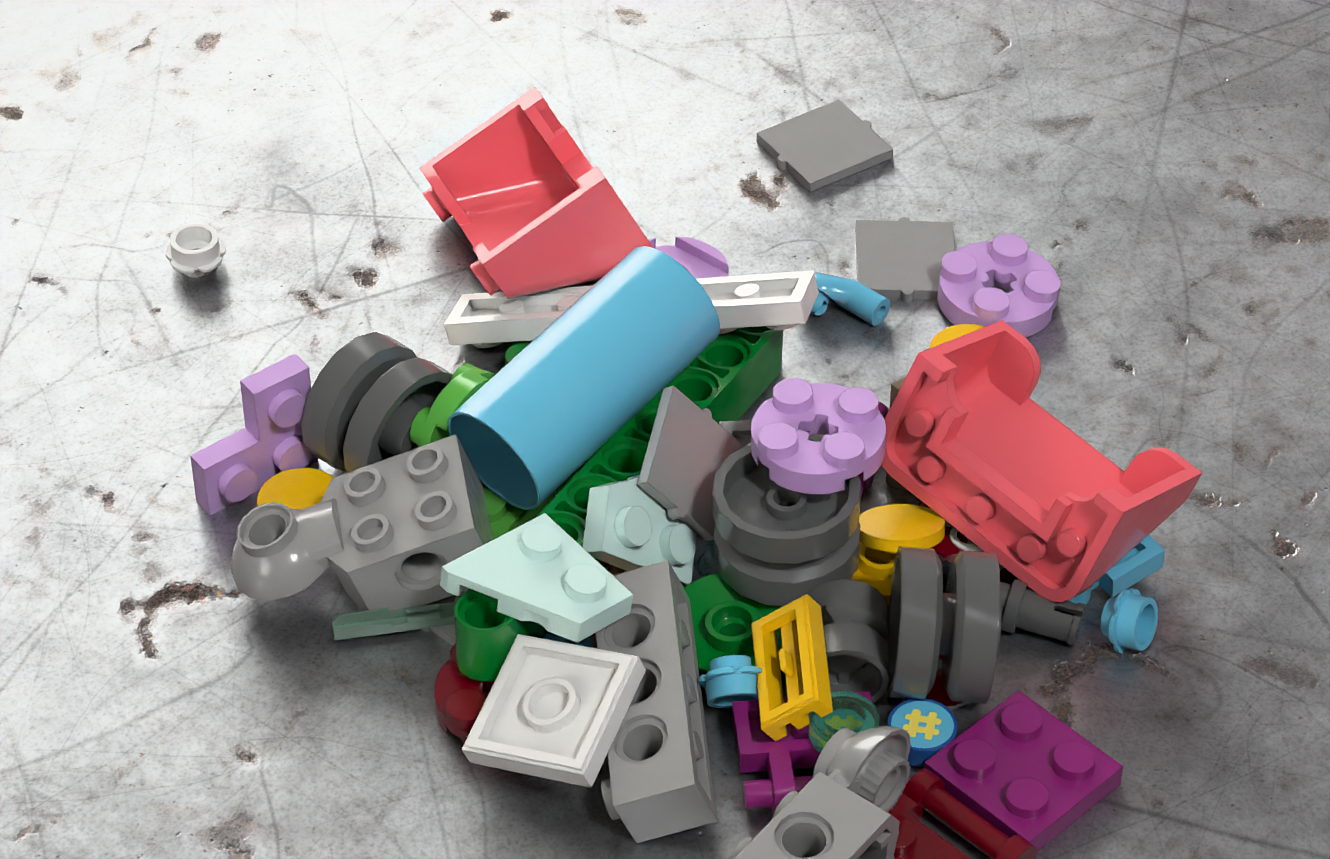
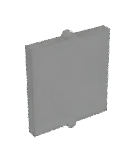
[756,99,893,192]
[855,217,955,303]
[637,385,741,541]

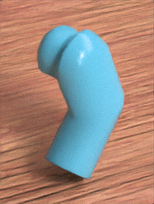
[810,272,890,326]

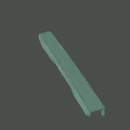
[332,597,460,640]

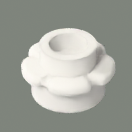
[166,223,226,277]

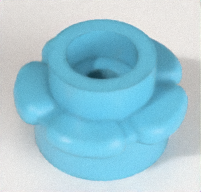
[1101,588,1158,654]
[698,655,762,708]

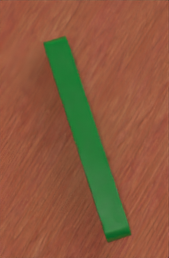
[454,326,783,681]

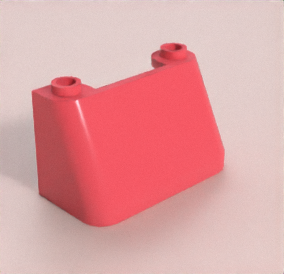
[420,87,653,299]
[881,320,1202,603]

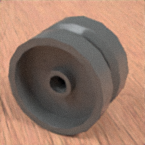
[301,332,453,472]
[712,439,861,606]
[887,546,1001,704]

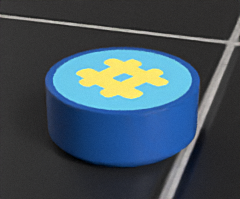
[887,699,957,767]

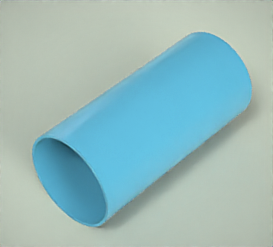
[448,246,720,510]

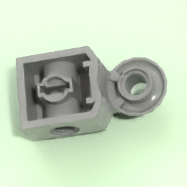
[231,434,493,611]
[729,726,911,859]

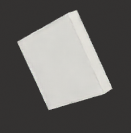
[461,634,646,788]

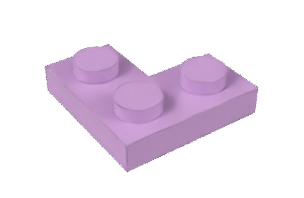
[190,354,318,515]

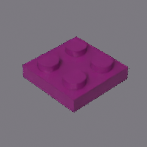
[924,690,1123,852]

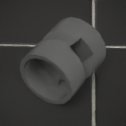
[808,579,890,703]

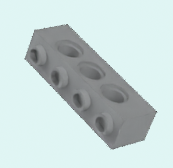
[589,560,717,843]

